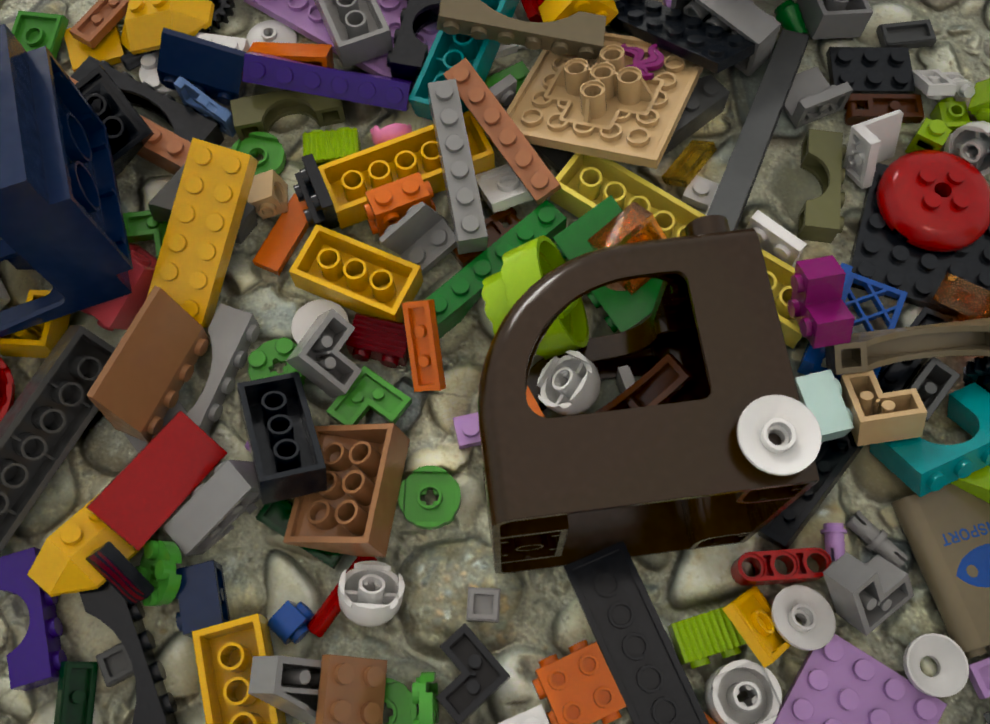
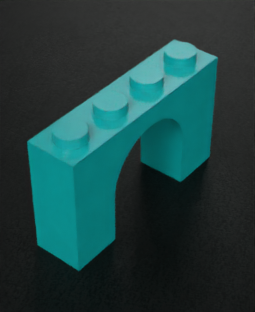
[870,382,990,497]

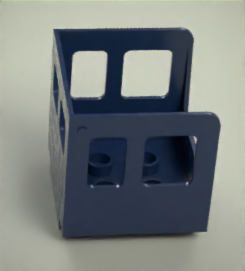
[0,24,133,337]

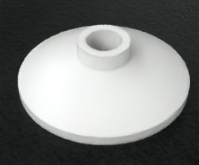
[246,20,297,47]
[736,395,822,476]
[771,585,836,651]

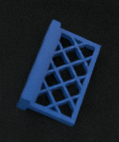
[797,263,908,382]

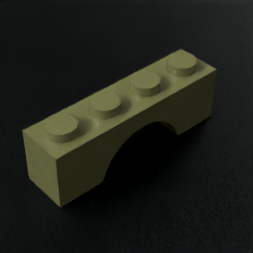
[230,90,346,141]
[797,129,846,243]

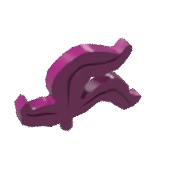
[621,44,664,81]

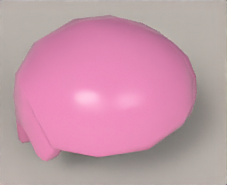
[370,123,412,145]

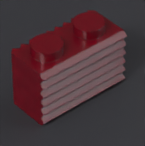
[346,313,409,368]

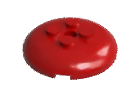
[877,149,990,252]

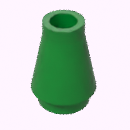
[774,0,808,34]

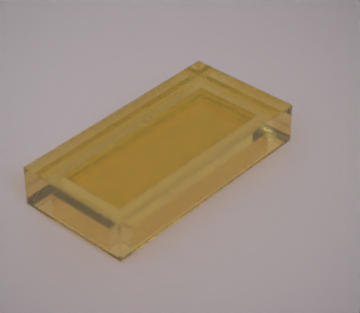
[662,140,717,187]

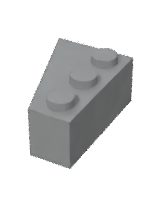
[163,460,261,556]
[248,655,322,724]

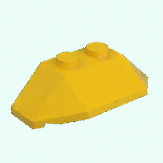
[120,0,215,55]
[27,494,150,597]

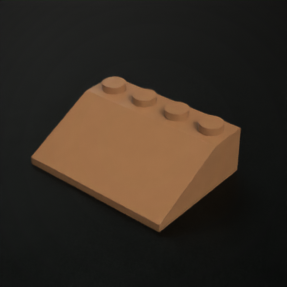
[86,286,209,443]
[283,423,410,557]

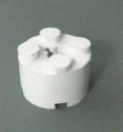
[705,659,782,724]

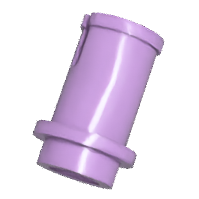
[820,523,847,562]

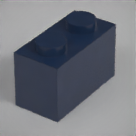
[175,560,230,638]

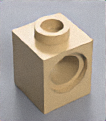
[248,169,288,220]

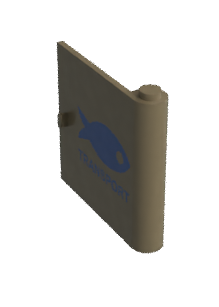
[891,484,990,659]

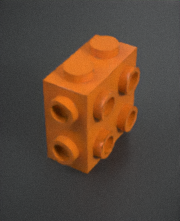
[363,172,436,237]
[532,640,627,724]

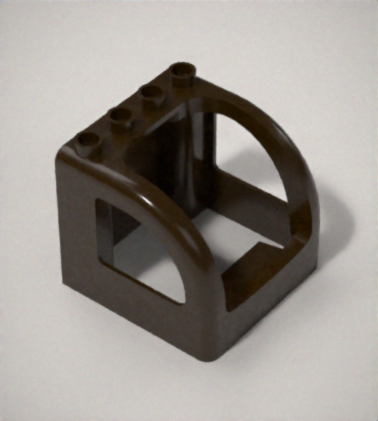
[478,215,820,574]

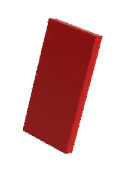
[86,411,227,551]

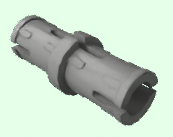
[844,510,909,568]

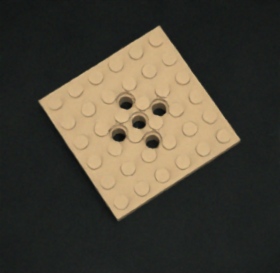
[506,32,704,169]

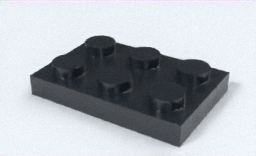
[826,47,915,94]

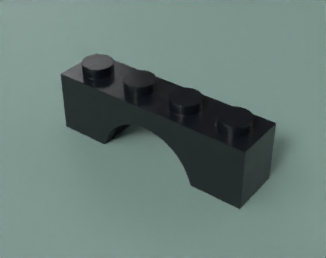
[387,0,440,83]

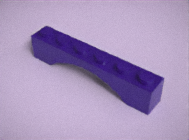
[242,51,413,111]

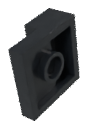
[293,154,340,229]

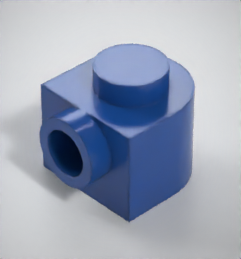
[267,600,314,644]

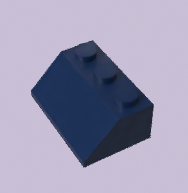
[157,27,247,106]

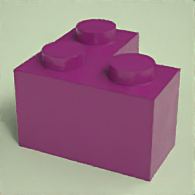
[787,255,855,349]

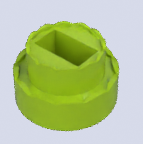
[481,235,589,360]

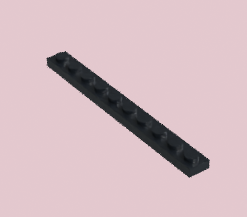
[758,307,953,550]

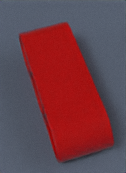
[731,547,832,586]

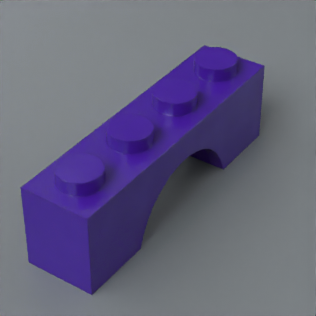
[0,547,67,691]

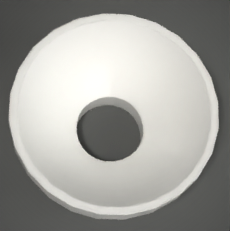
[903,633,969,698]

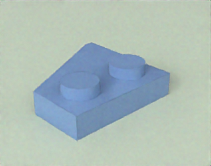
[174,76,236,137]

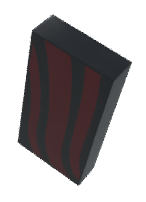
[86,541,155,606]

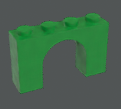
[553,195,663,332]

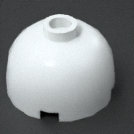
[944,121,990,176]
[537,350,601,416]
[338,560,405,627]

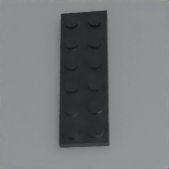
[608,0,756,74]
[564,541,709,724]

